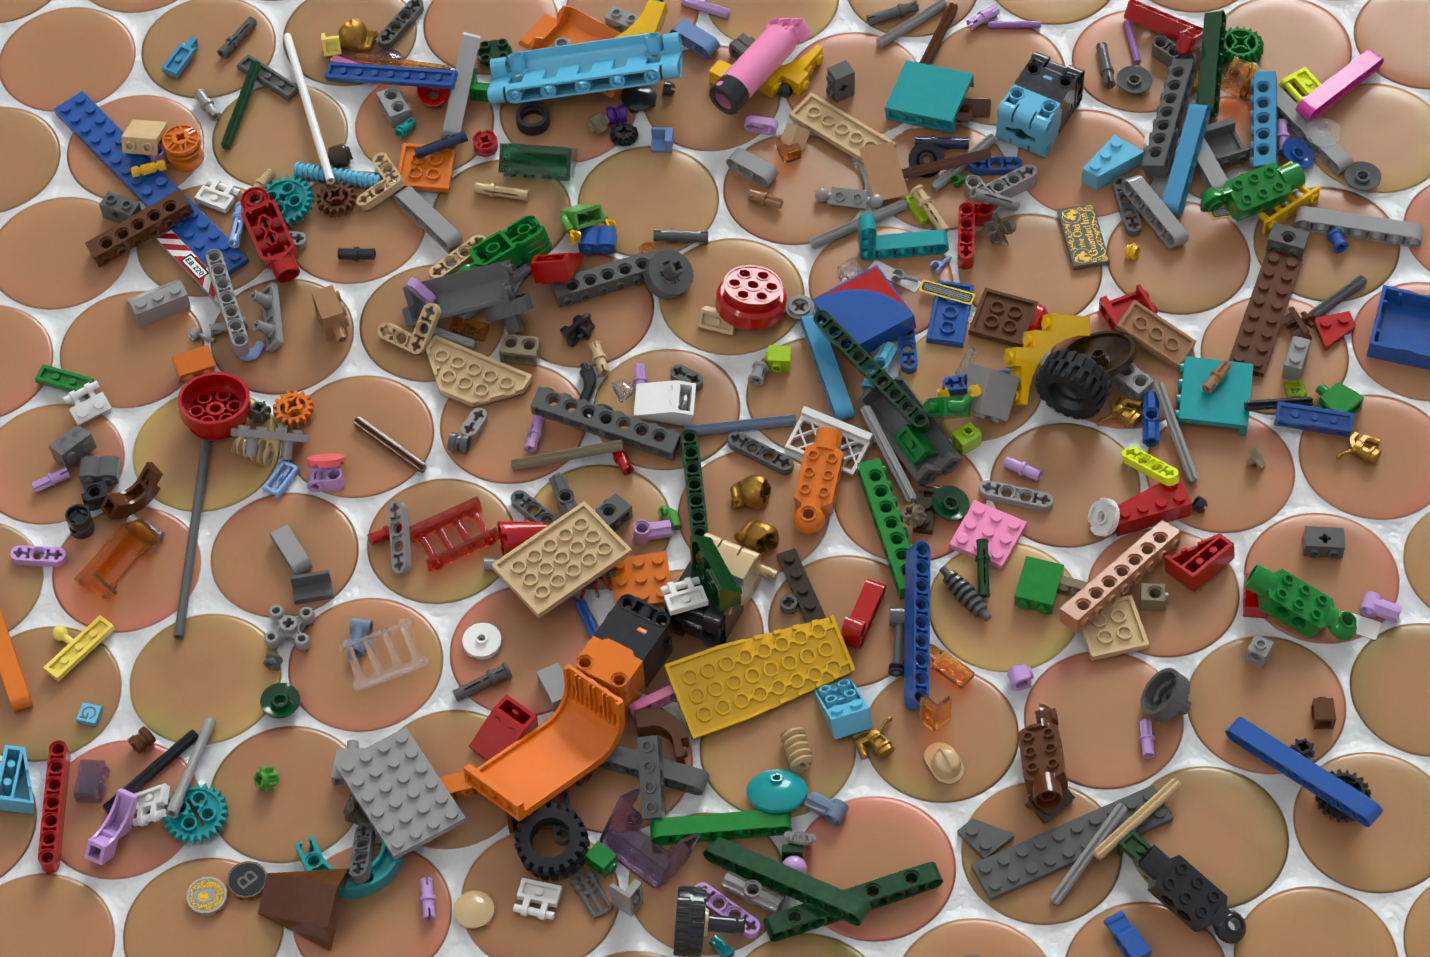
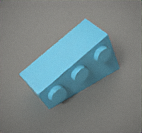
[1081,135,1144,190]
[0,745,35,815]

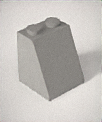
[967,363,1020,423]

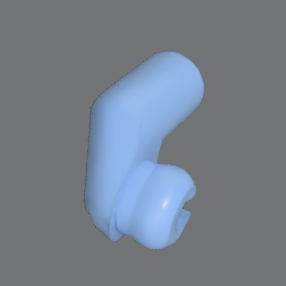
[239,341,265,361]

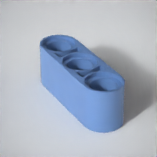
[670,19,720,59]

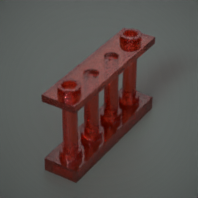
[409,496,499,573]

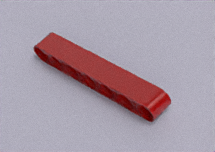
[38,740,71,874]

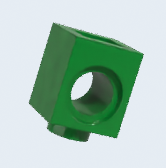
[585,841,618,878]

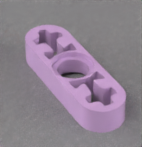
[10,545,67,567]

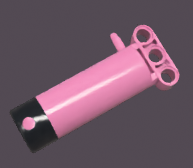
[709,18,812,115]

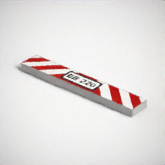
[156,230,220,308]

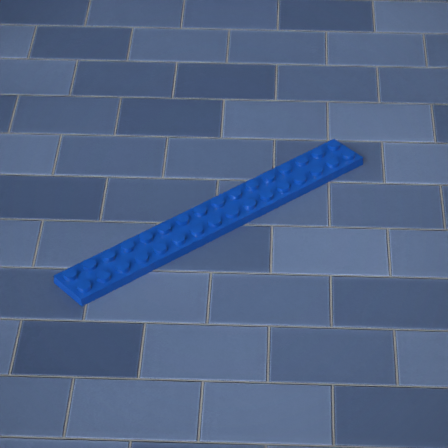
[54,91,249,276]

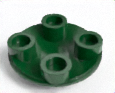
[477,38,512,67]

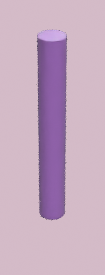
[1124,20,1141,64]
[988,21,1041,28]

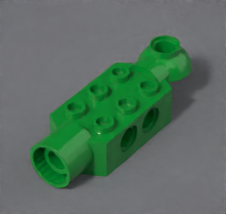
[1243,563,1357,641]

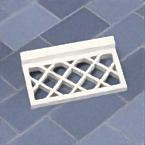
[785,406,874,477]

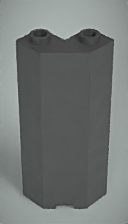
[402,259,515,327]
[858,376,963,484]

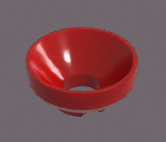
[417,87,449,108]
[1028,303,1048,331]

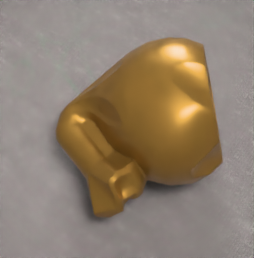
[338,18,379,52]
[730,474,771,510]
[733,520,779,555]

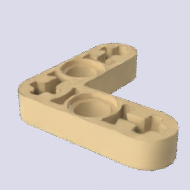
[356,152,405,211]
[377,303,441,354]

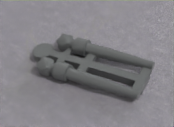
[570,867,613,919]

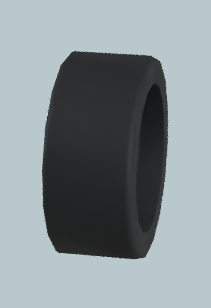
[516,102,550,136]

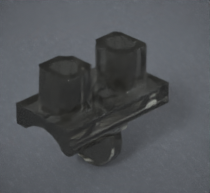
[984,212,1016,246]

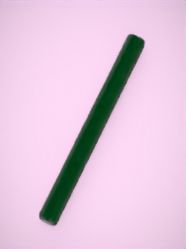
[221,60,261,149]

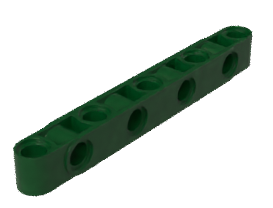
[763,862,943,942]

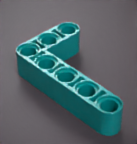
[858,214,949,261]

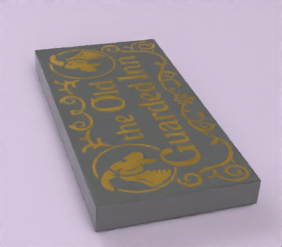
[1057,204,1110,270]

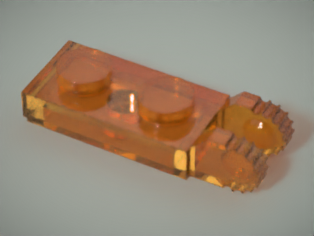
[930,644,975,689]

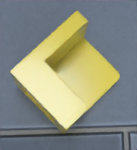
[321,33,342,56]

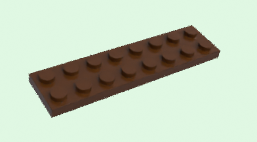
[1228,250,1303,378]

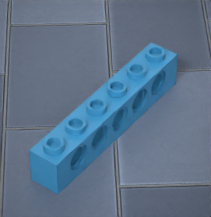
[1251,71,1277,169]

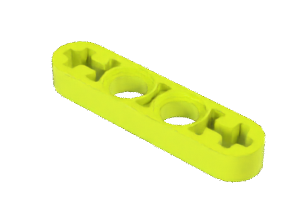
[1122,447,1180,486]

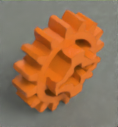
[273,390,314,428]

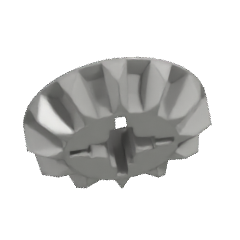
[785,295,815,321]
[783,831,816,845]

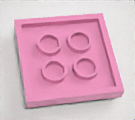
[949,500,1027,570]

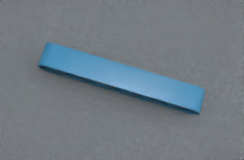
[1162,104,1210,215]
[800,314,854,420]

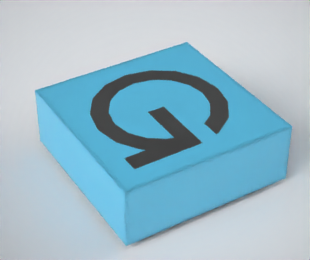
[76,702,103,727]

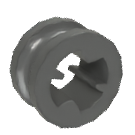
[780,594,798,614]
[263,653,283,671]

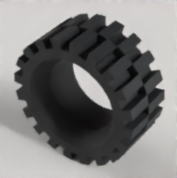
[514,803,590,881]

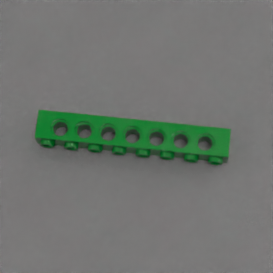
[857,458,919,600]

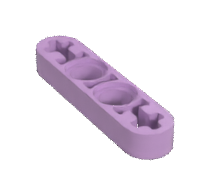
[694,882,760,939]

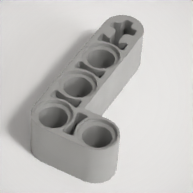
[965,164,1037,207]

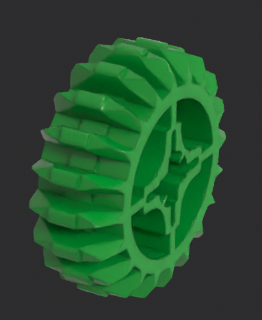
[1223,26,1264,69]

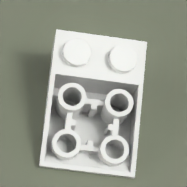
[633,380,696,426]

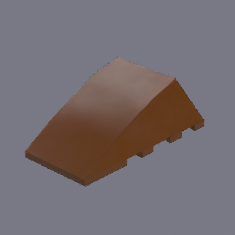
[258,868,349,950]

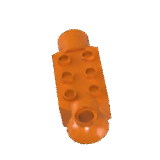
[793,427,844,533]

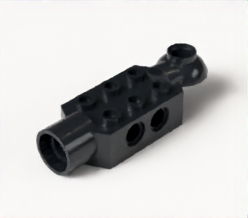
[1136,844,1246,944]

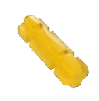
[131,159,166,177]

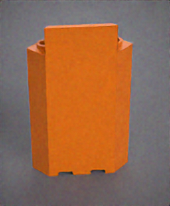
[519,6,653,98]

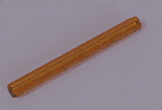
[354,53,450,70]

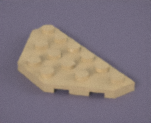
[426,335,533,407]

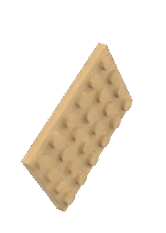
[491,501,632,618]

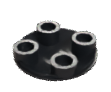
[621,85,657,113]

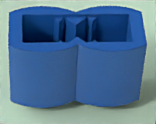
[578,226,617,255]

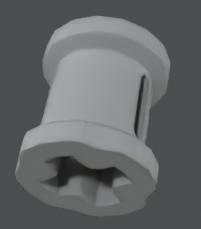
[748,361,769,386]

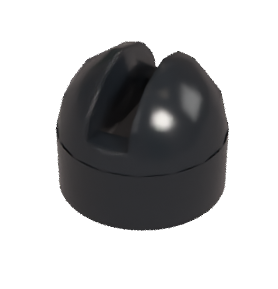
[663,81,676,96]
[777,82,793,98]
[1191,496,1208,513]

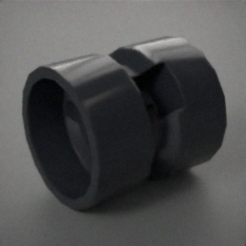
[65,504,95,539]

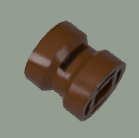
[128,726,156,754]

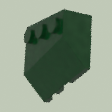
[690,534,742,613]

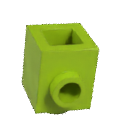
[764,345,791,372]
[951,422,982,456]

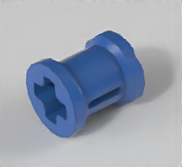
[1326,229,1349,253]

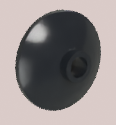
[908,141,944,178]

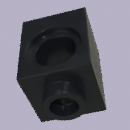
[81,480,109,511]

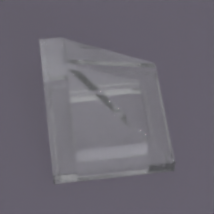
[611,379,635,403]

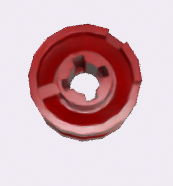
[472,129,498,157]

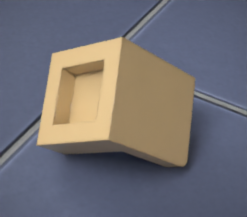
[780,123,810,151]

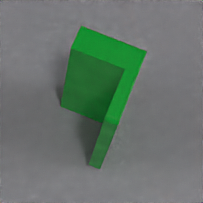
[894,424,938,465]

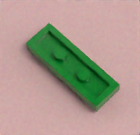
[35,364,94,397]

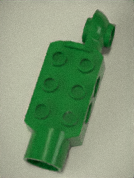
[1200,162,1305,222]

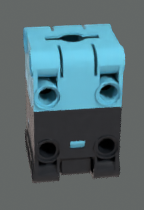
[995,51,1085,158]

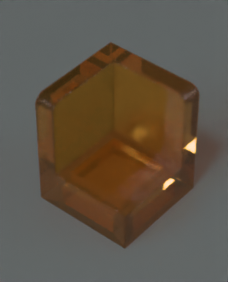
[776,137,801,164]

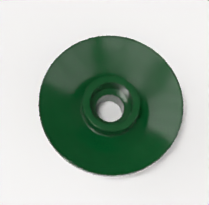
[932,485,970,521]
[260,683,300,719]

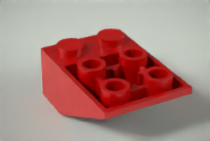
[530,253,584,284]
[469,694,538,761]

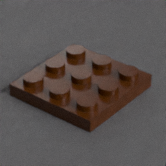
[968,288,1038,348]

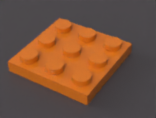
[395,143,457,193]
[610,551,671,608]

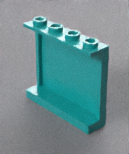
[885,60,974,133]
[1175,356,1253,437]

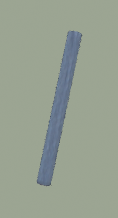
[683,414,796,435]

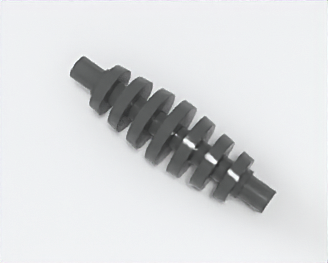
[939,566,991,621]

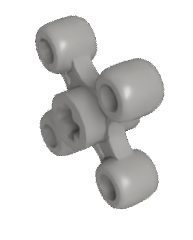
[264,605,315,651]

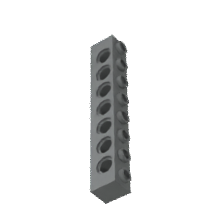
[1141,59,1197,178]
[530,386,681,461]

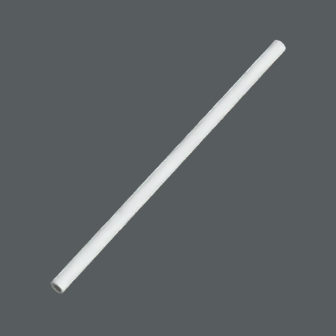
[283,33,335,184]

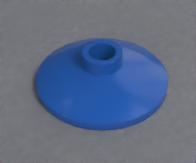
[1282,137,1314,169]

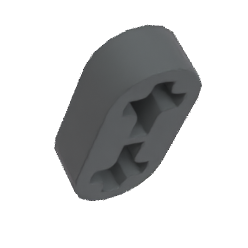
[670,365,703,391]

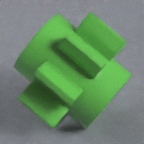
[254,766,279,791]

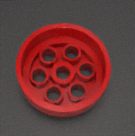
[715,265,787,331]
[178,372,251,441]

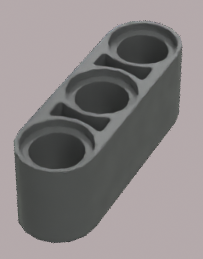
[1151,36,1196,67]

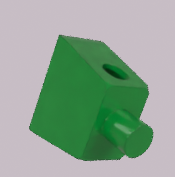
[1315,383,1364,413]

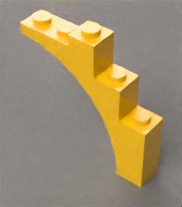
[561,0,668,46]
[709,44,824,98]
[1004,313,1090,406]

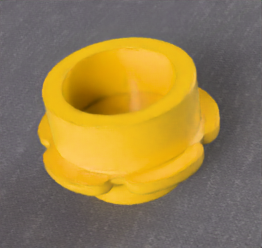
[1124,243,1140,260]

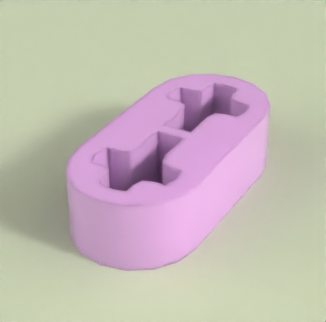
[743,115,778,135]
[405,277,437,304]

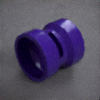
[606,104,627,125]

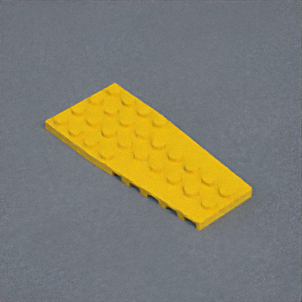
[663,615,855,740]

